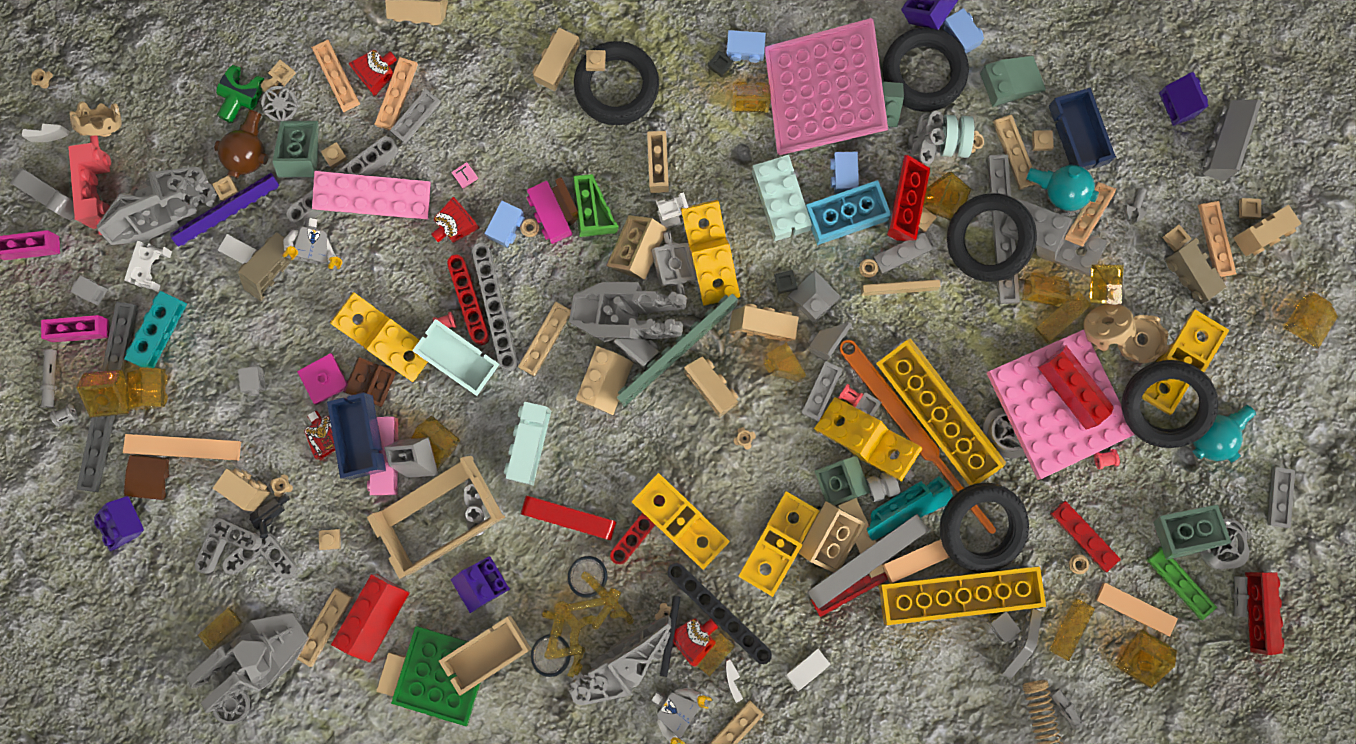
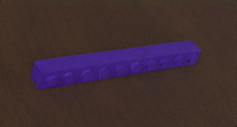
[170,172,280,247]

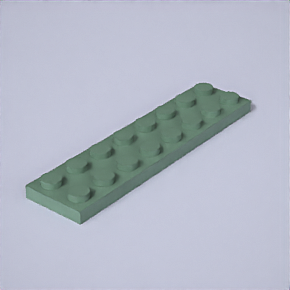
[617,293,738,407]

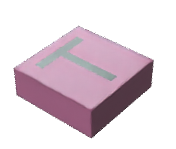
[451,162,478,189]

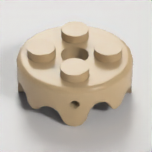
[70,101,122,137]
[1083,304,1136,351]
[1117,315,1169,364]

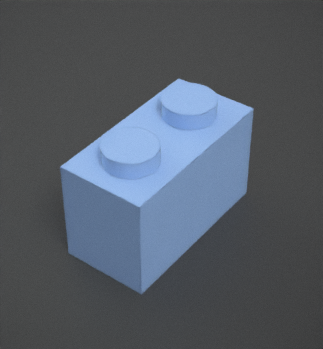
[942,8,984,54]
[727,30,766,63]
[830,152,859,194]
[484,201,525,248]

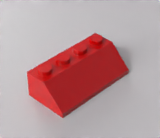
[887,155,931,241]
[1038,345,1114,430]
[1245,572,1284,655]
[331,574,410,662]

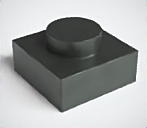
[708,51,734,77]
[774,270,798,294]

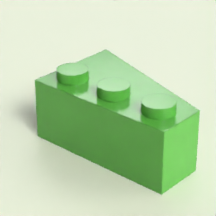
[572,174,619,237]

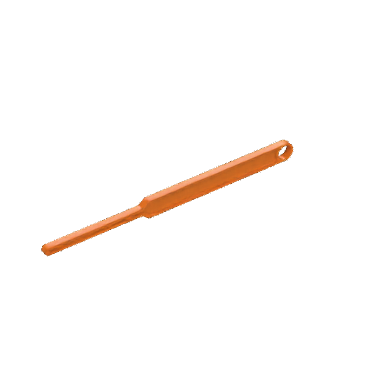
[839,340,996,534]

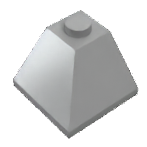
[788,271,841,323]
[807,323,852,361]
[614,339,660,371]

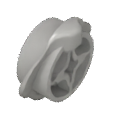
[983,408,1025,459]
[1201,519,1249,569]

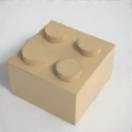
[213,468,271,511]

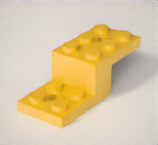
[681,199,740,306]
[330,292,428,382]
[1142,309,1229,415]
[814,397,922,482]
[631,473,730,570]
[738,491,820,597]

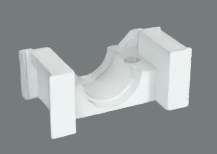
[656,192,688,228]
[124,241,172,292]

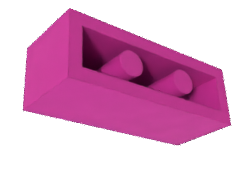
[526,181,572,244]
[0,230,60,261]
[41,315,109,342]

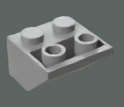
[384,437,438,478]

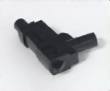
[249,494,290,538]

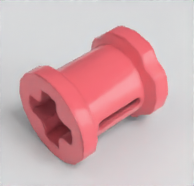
[433,312,457,328]
[838,384,863,407]
[1094,449,1120,469]

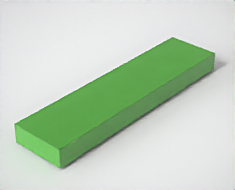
[1146,547,1217,620]

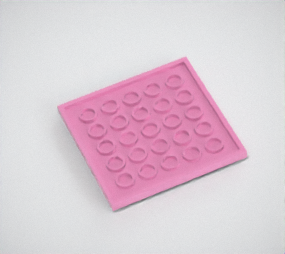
[765,18,888,155]
[986,330,1135,480]

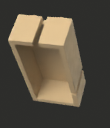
[439,616,532,696]

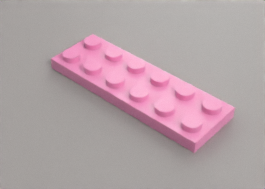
[312,171,431,220]

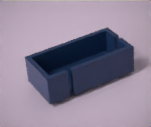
[1049,87,1116,171]
[327,393,386,480]

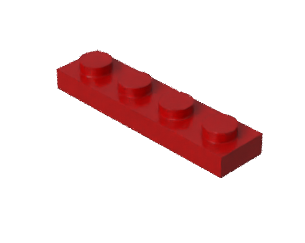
[1050,501,1121,573]
[810,572,888,617]

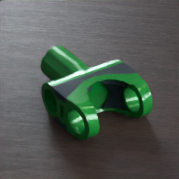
[216,65,265,123]

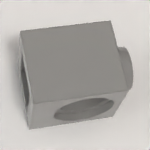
[70,275,108,306]
[238,366,266,396]
[986,611,1021,643]

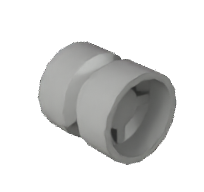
[865,472,900,502]

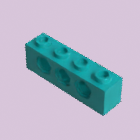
[124,291,187,371]

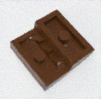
[551,177,578,226]
[343,357,396,407]
[124,455,169,500]

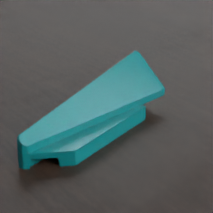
[866,476,953,541]

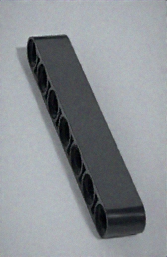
[667,563,772,664]

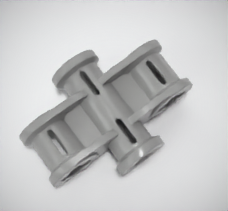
[908,111,945,165]
[464,479,486,536]

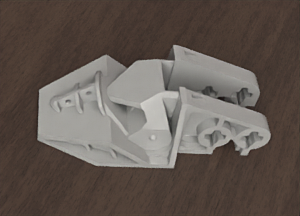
[97,167,218,245]
[569,282,687,342]
[187,613,309,713]
[569,615,671,705]

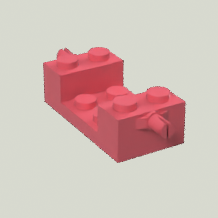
[68,136,111,235]

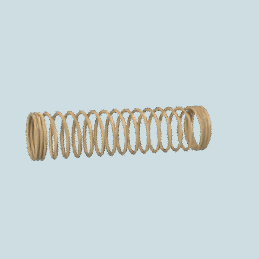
[1023,680,1063,744]

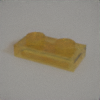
[198,608,243,650]
[697,633,735,677]

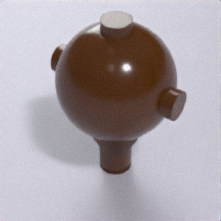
[214,110,268,179]

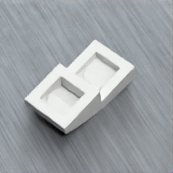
[22,124,70,142]
[218,234,256,264]
[785,649,830,691]
[726,658,743,703]

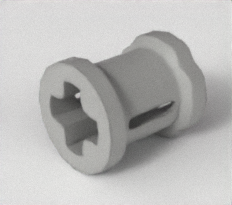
[50,404,78,427]

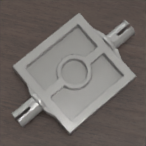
[651,232,697,295]

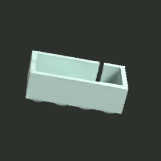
[752,155,812,242]
[412,319,500,396]
[504,402,551,486]

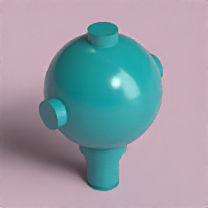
[1026,165,1099,211]
[1192,405,1256,463]

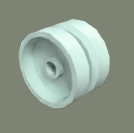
[939,115,974,158]

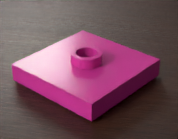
[297,353,347,405]

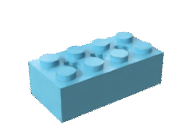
[806,180,891,245]

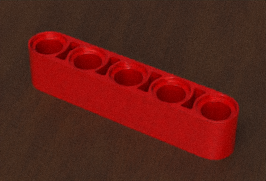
[447,254,490,345]
[610,495,665,565]
[520,496,617,540]

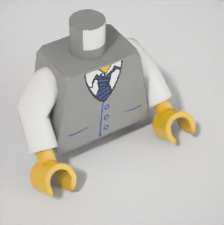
[282,218,343,269]
[651,688,712,744]

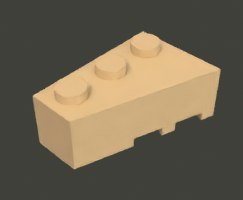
[1233,205,1302,257]
[729,304,799,341]

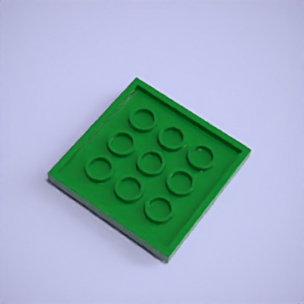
[391,626,481,727]

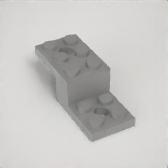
[1001,198,1108,277]

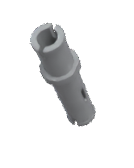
[40,350,57,408]

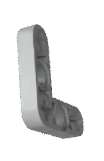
[195,519,262,574]
[223,532,298,578]
[1001,608,1042,679]

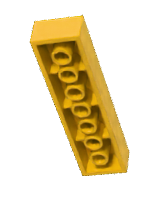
[876,338,1006,486]
[878,566,1046,625]

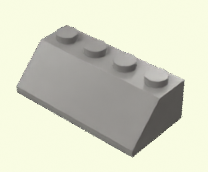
[1202,100,1261,182]

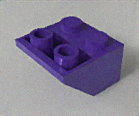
[901,0,958,30]
[1159,72,1209,126]
[94,496,144,551]
[450,556,510,613]

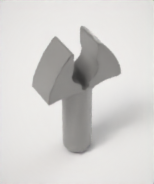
[1124,187,1147,223]

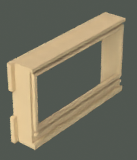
[367,456,505,579]

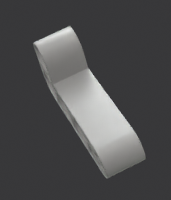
[10,168,74,221]

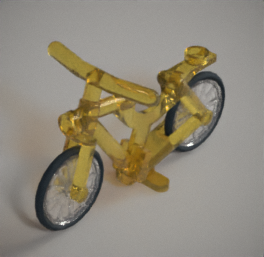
[531,556,634,678]

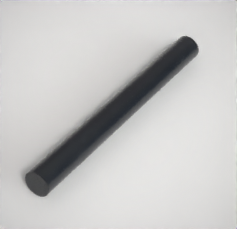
[660,596,681,677]

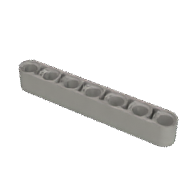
[287,136,398,226]
[472,243,518,371]
[807,514,929,609]

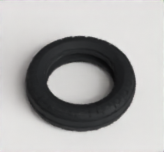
[883,27,969,112]
[574,41,659,125]
[947,193,1037,282]
[1122,360,1218,448]
[940,483,1029,572]

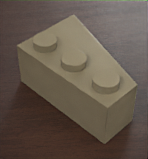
[238,232,292,301]
[1165,237,1226,304]

